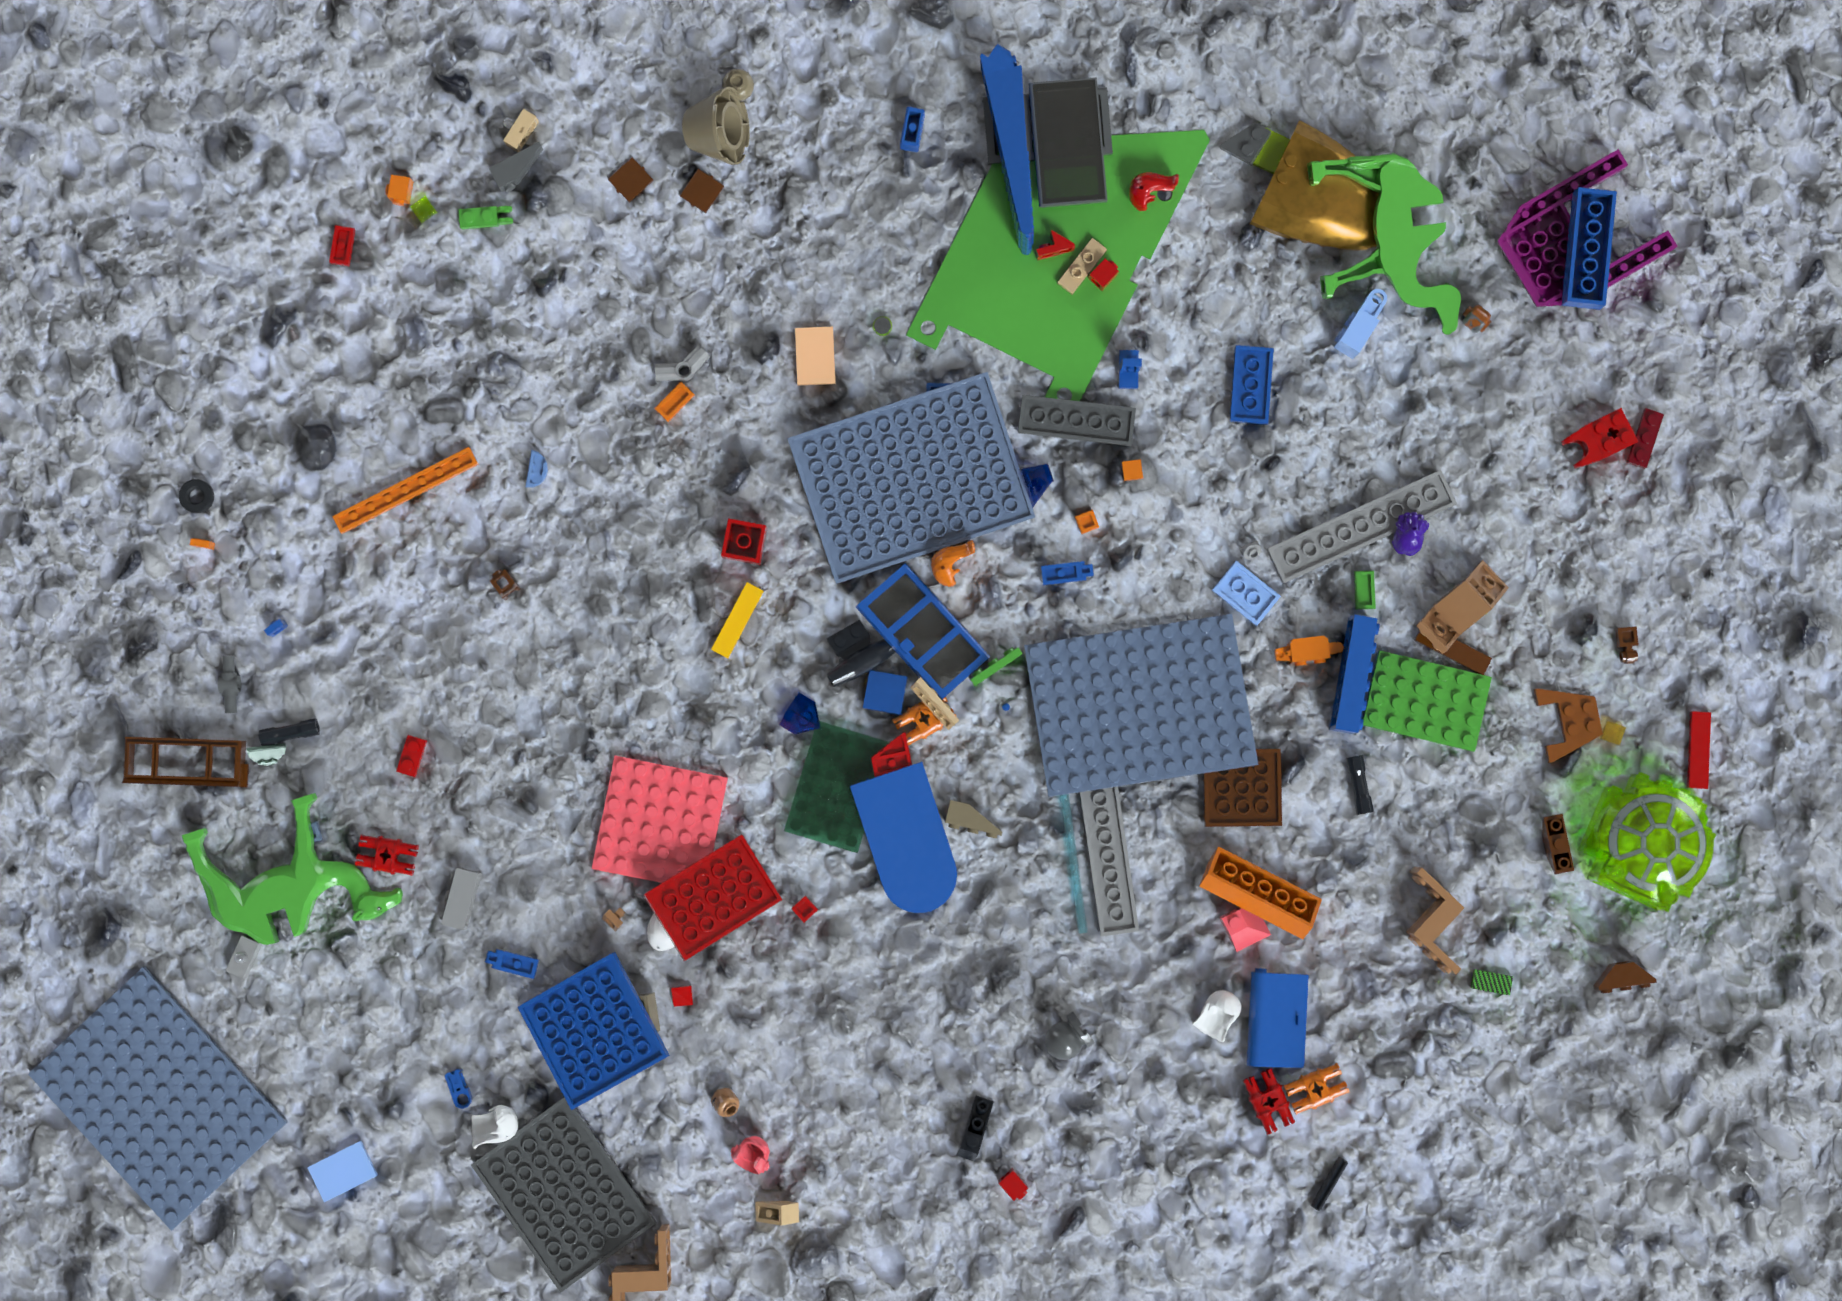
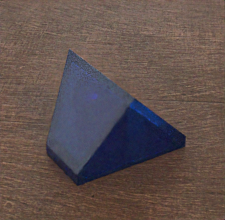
[1020,464,1054,508]
[779,692,821,735]

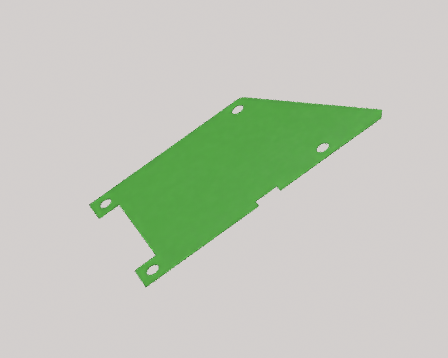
[906,130,1210,401]

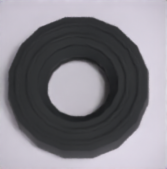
[179,479,214,513]

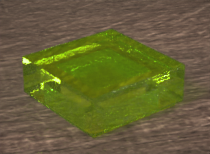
[410,196,437,223]

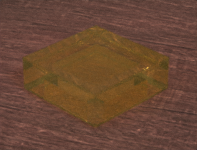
[1600,721,1626,746]

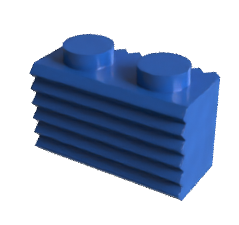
[900,107,925,152]

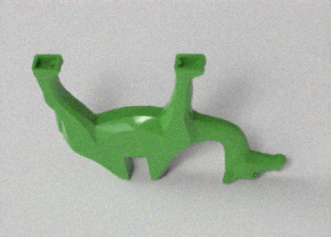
[1307,153,1461,335]
[181,793,403,945]

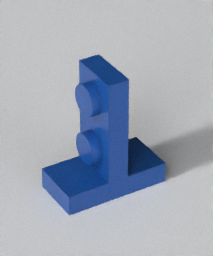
[1119,350,1142,389]

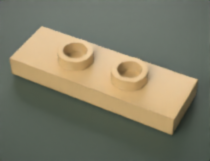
[1057,238,1107,295]
[910,677,959,730]

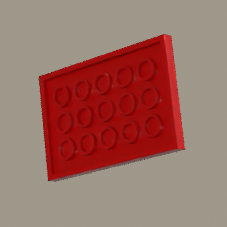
[643,834,782,961]

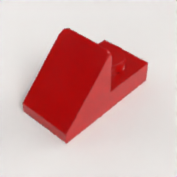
[1036,230,1075,261]

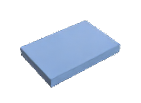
[1212,560,1281,626]
[307,1141,378,1202]

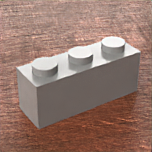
[440,867,482,930]

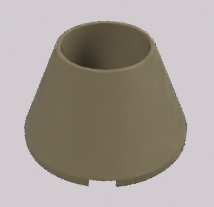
[682,87,750,165]

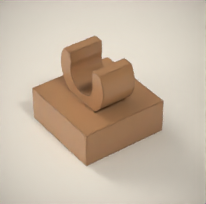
[602,908,625,932]

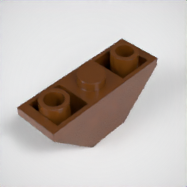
[1542,814,1574,875]
[1593,961,1657,993]

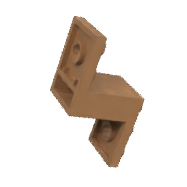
[1416,560,1509,654]
[1406,866,1464,975]
[609,1224,671,1301]

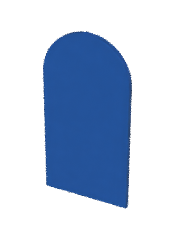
[850,762,957,913]

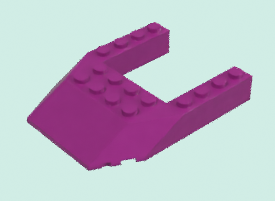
[1497,149,1678,307]

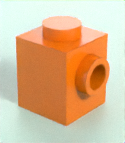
[385,175,414,206]

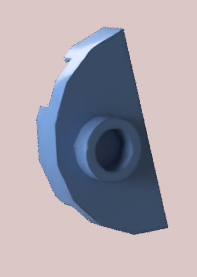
[525,450,548,488]

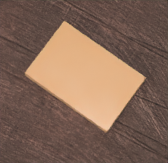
[795,326,836,386]

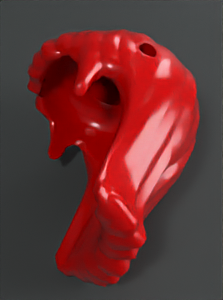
[1129,172,1179,211]

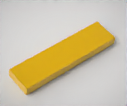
[711,582,764,659]

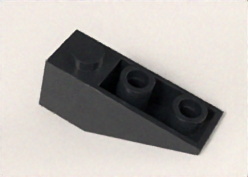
[956,1095,994,1162]

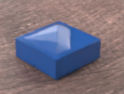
[264,619,288,637]

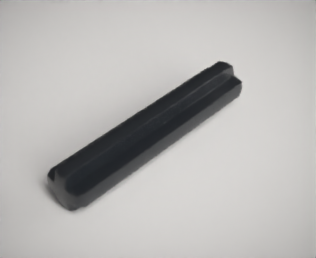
[1311,1157,1348,1211]

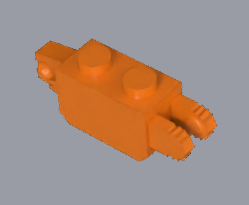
[1274,636,1344,666]

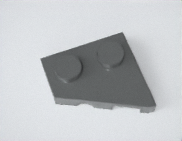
[1220,123,1271,165]

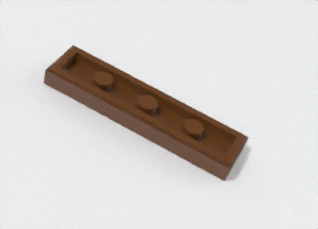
[1414,631,1492,675]

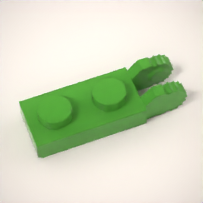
[459,206,513,229]

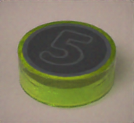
[873,316,892,336]

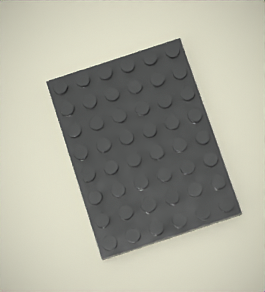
[471,1097,657,1293]

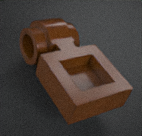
[1615,626,1639,664]

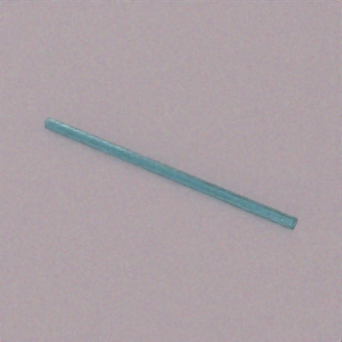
[1060,794,1088,934]

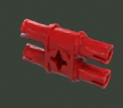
[355,835,419,876]
[1243,1068,1296,1135]

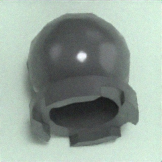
[1045,1012,1095,1060]

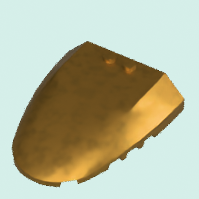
[1250,120,1379,251]

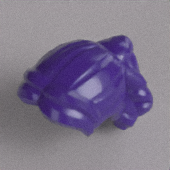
[1392,512,1430,556]

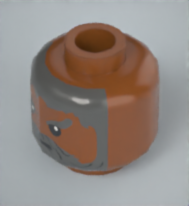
[1462,305,1492,333]

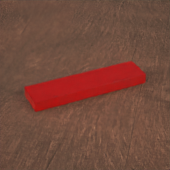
[1687,711,1711,789]

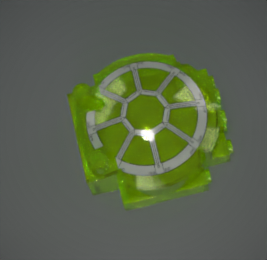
[1578,772,1716,912]

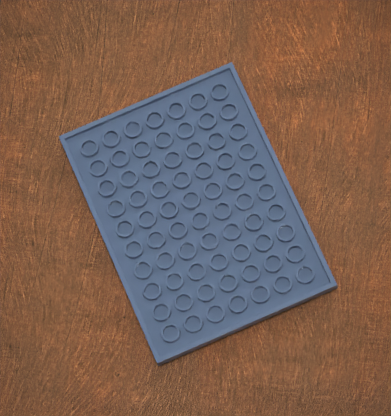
[787,372,1035,584]
[1024,614,1258,797]
[28,967,288,1231]

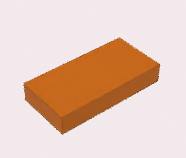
[654,381,695,422]

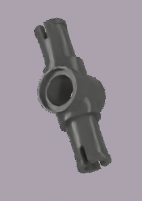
[218,655,242,713]

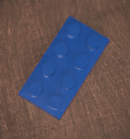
[1229,345,1274,425]

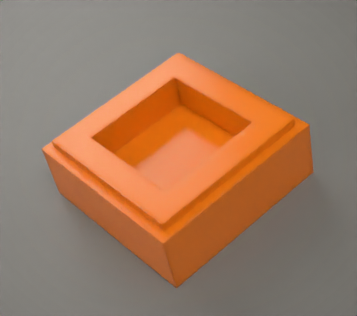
[1121,459,1143,481]
[1074,509,1099,535]
[190,538,215,550]

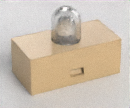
[503,109,539,152]

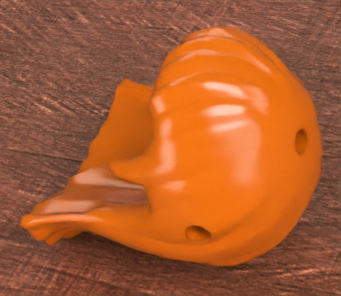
[931,540,975,587]

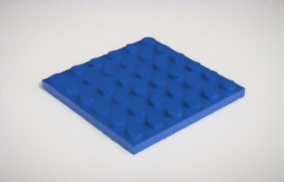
[518,952,670,1110]

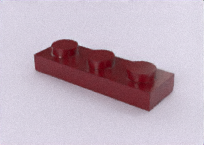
[1627,408,1664,469]

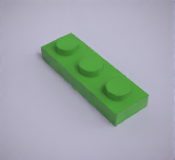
[970,647,1023,687]

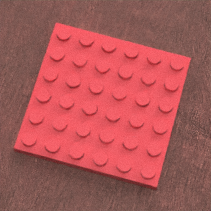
[592,756,728,883]

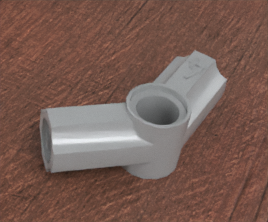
[655,345,710,382]

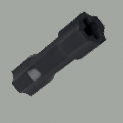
[258,718,320,746]
[1346,755,1374,815]

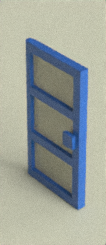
[856,563,990,700]

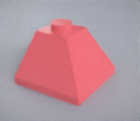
[1219,907,1271,952]

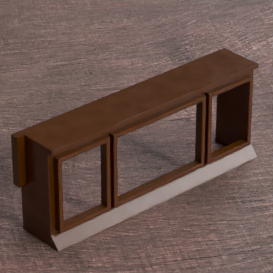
[122,737,249,787]

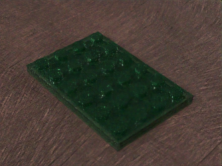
[784,720,890,853]

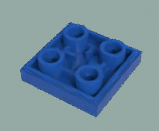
[863,671,908,715]

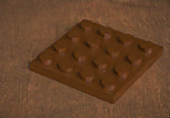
[1203,749,1282,827]

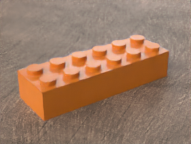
[1199,846,1322,939]

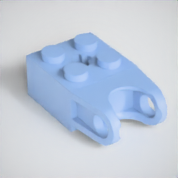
[1334,289,1387,359]

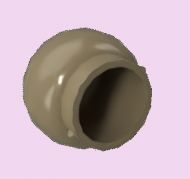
[722,69,754,101]

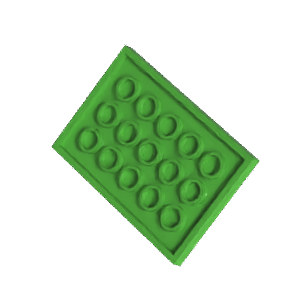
[1363,650,1492,752]

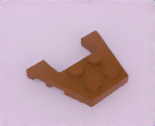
[1533,689,1603,763]

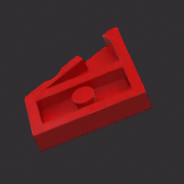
[871,732,912,777]

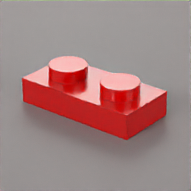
[329,225,356,267]
[396,735,427,777]

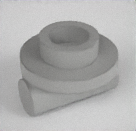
[1239,540,1261,560]

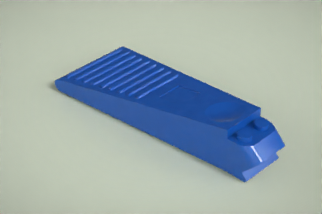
[980,44,1034,255]

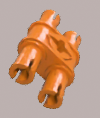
[892,697,957,746]
[1283,1063,1350,1115]

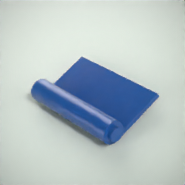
[1246,968,1309,1068]

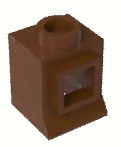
[490,569,521,600]

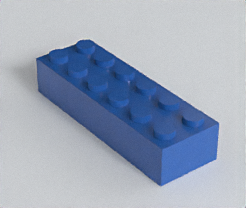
[1561,187,1617,310]
[1329,614,1380,734]

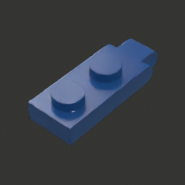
[1041,561,1094,586]
[485,949,539,979]

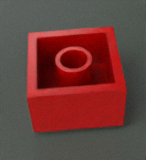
[721,518,767,565]

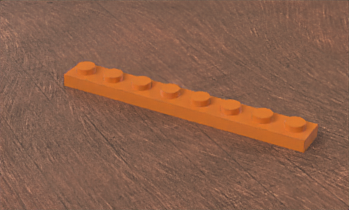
[332,447,479,534]

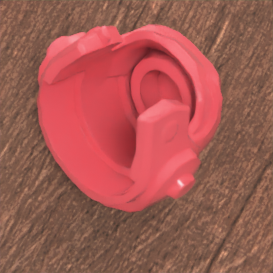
[730,1136,770,1174]

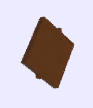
[608,157,654,203]
[680,169,724,214]

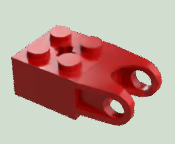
[1561,408,1639,469]

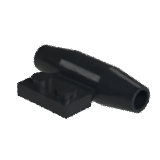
[826,619,896,687]

